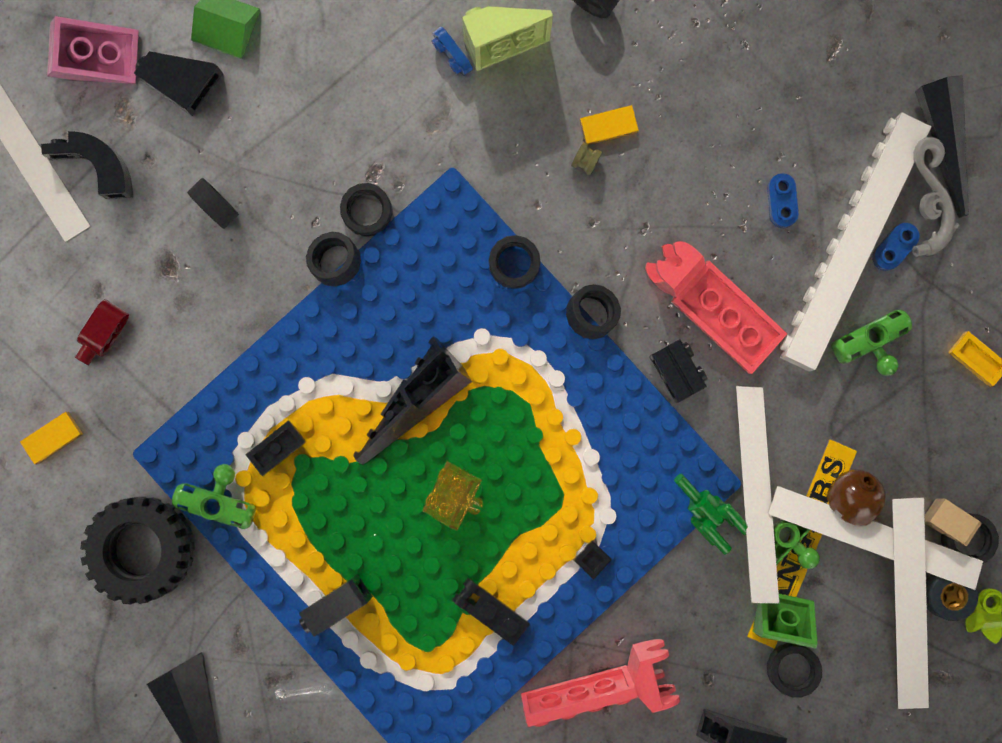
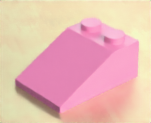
[47,16,139,84]

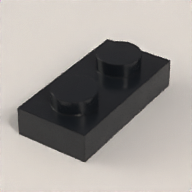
[245,420,307,476]

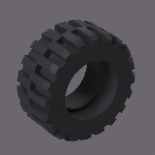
[80,496,195,605]

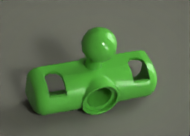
[831,310,912,376]
[172,464,256,529]
[773,519,820,569]

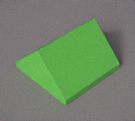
[191,0,260,59]
[752,594,818,648]

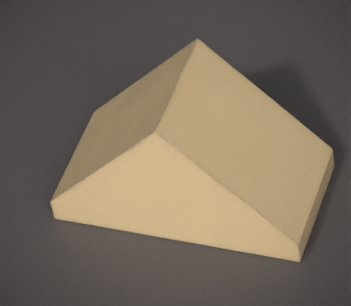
[924,499,982,547]

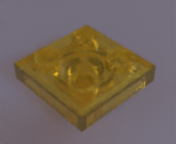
[423,461,483,530]

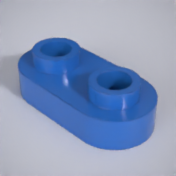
[431,26,473,76]
[767,173,799,228]
[872,223,920,271]

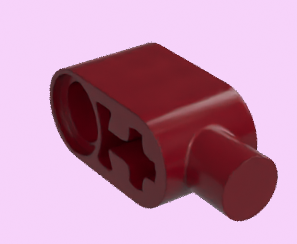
[75,299,130,366]

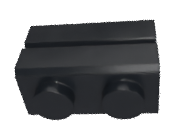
[649,339,708,403]

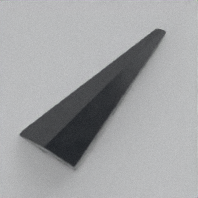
[915,75,969,218]
[353,336,472,465]
[146,652,219,743]

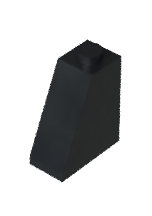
[134,51,223,117]
[299,574,373,637]
[696,709,788,743]

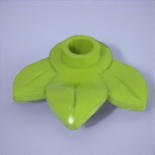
[965,588,1002,644]

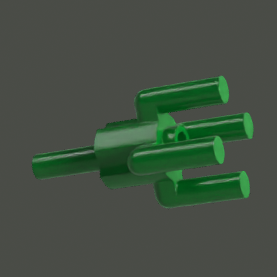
[674,474,748,555]

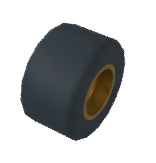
[926,574,978,621]

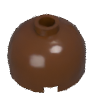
[827,469,886,526]

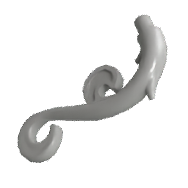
[912,137,960,257]

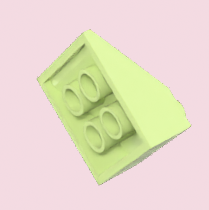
[462,6,553,71]

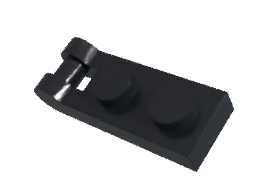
[452,578,530,646]

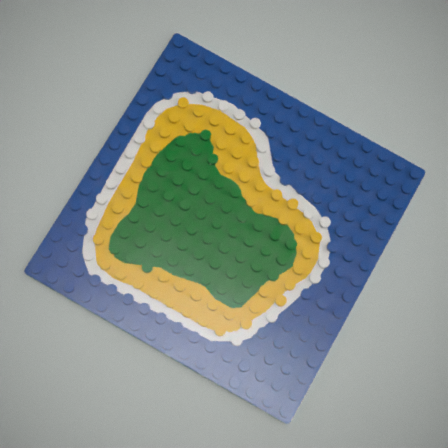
[133,168,741,743]

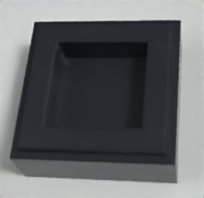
[573,540,612,580]

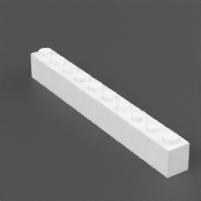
[780,113,931,372]

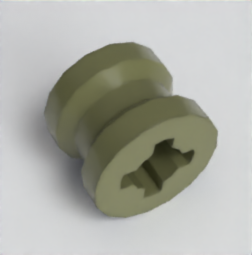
[571,142,602,176]

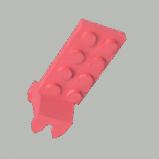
[645,241,787,374]
[521,639,680,727]

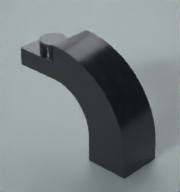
[41,131,133,199]

